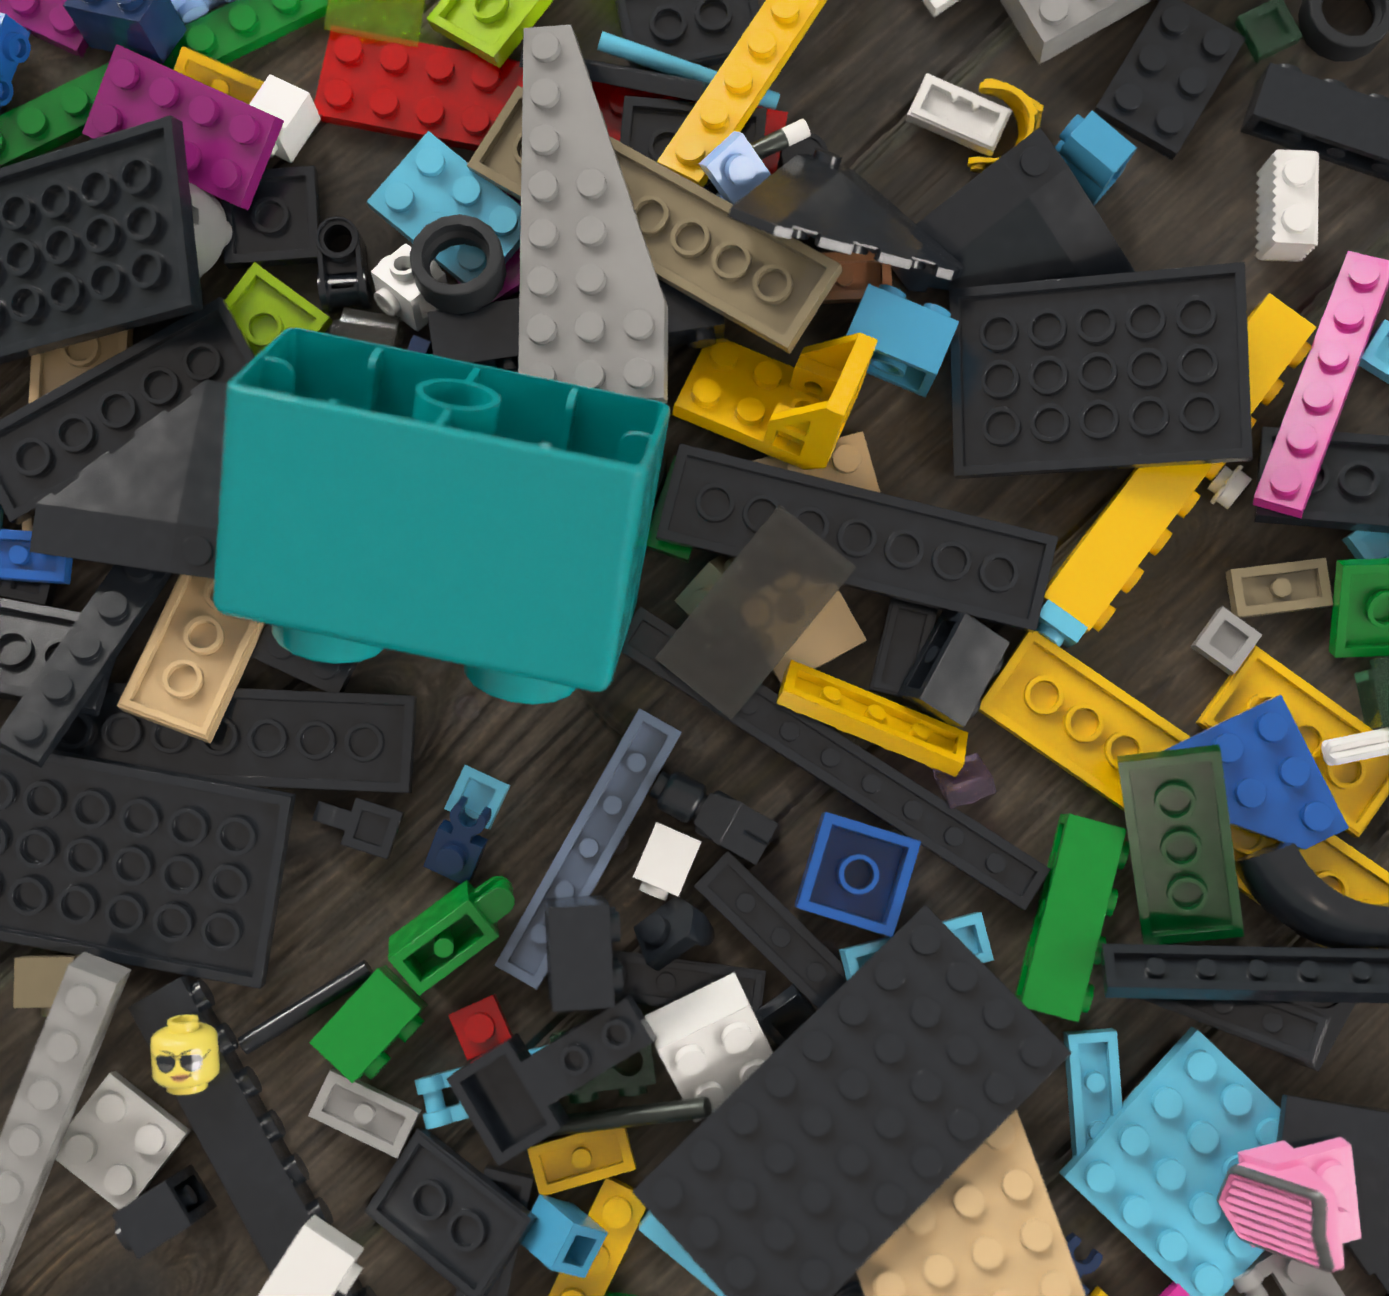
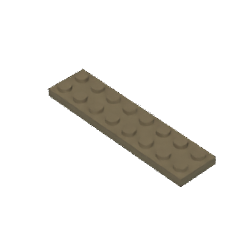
[467,86,843,354]

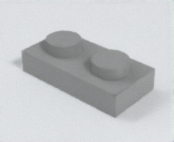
[308,1068,421,1158]

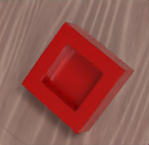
[448,993,513,1061]

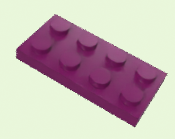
[82,44,284,210]

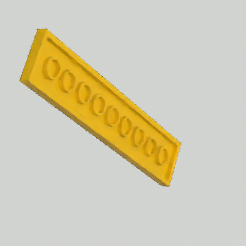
[978,631,1389,948]

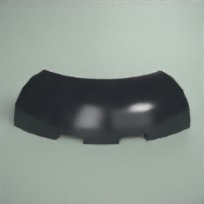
[1235,843,1389,949]

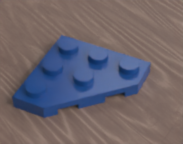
[1162,695,1349,849]

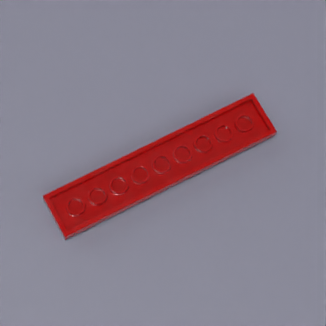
[314,26,788,175]

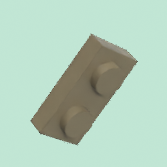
[1225,558,1333,618]

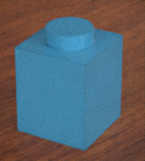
[521,1194,608,1278]

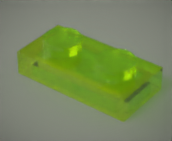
[324,0,426,47]

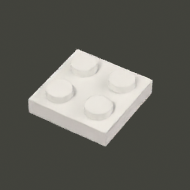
[55,1071,191,1210]

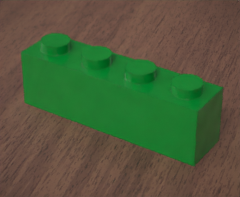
[1015,813,1130,1022]

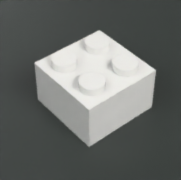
[645,972,773,1122]

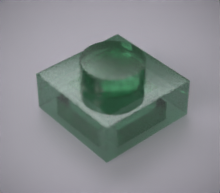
[1235,0,1302,63]

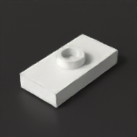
[906,73,1012,157]

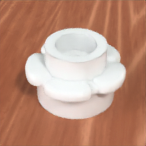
[1207,465,1252,510]

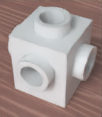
[371,243,447,332]

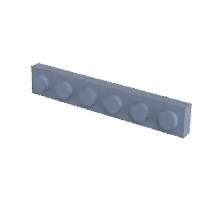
[495,708,682,989]

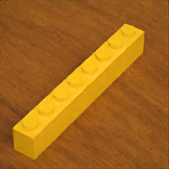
[1043,293,1316,634]

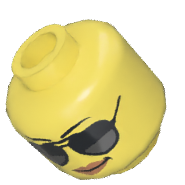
[150,1015,220,1095]

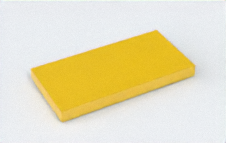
[1196,645,1389,837]

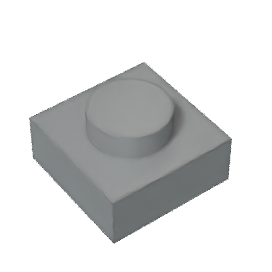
[1190,607,1262,675]

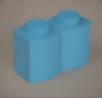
[1055,110,1137,206]

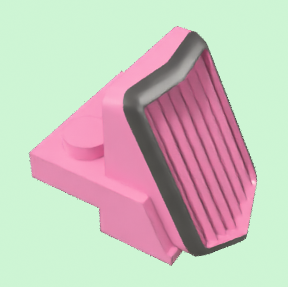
[1216,1137,1361,1272]

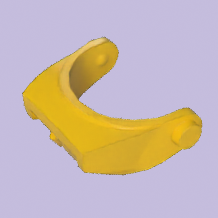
[968,79,1043,173]

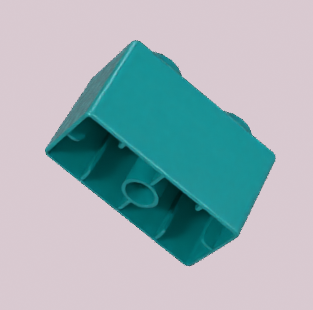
[213,328,670,704]

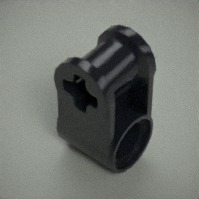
[316,216,373,313]

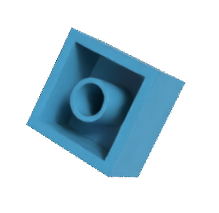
[846,284,959,397]

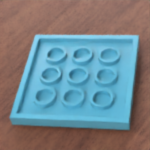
[1059,1027,1280,1296]

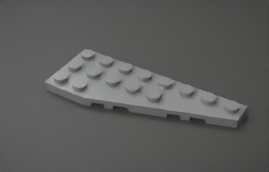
[518,25,668,403]

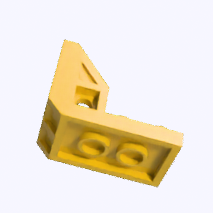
[672,332,878,470]

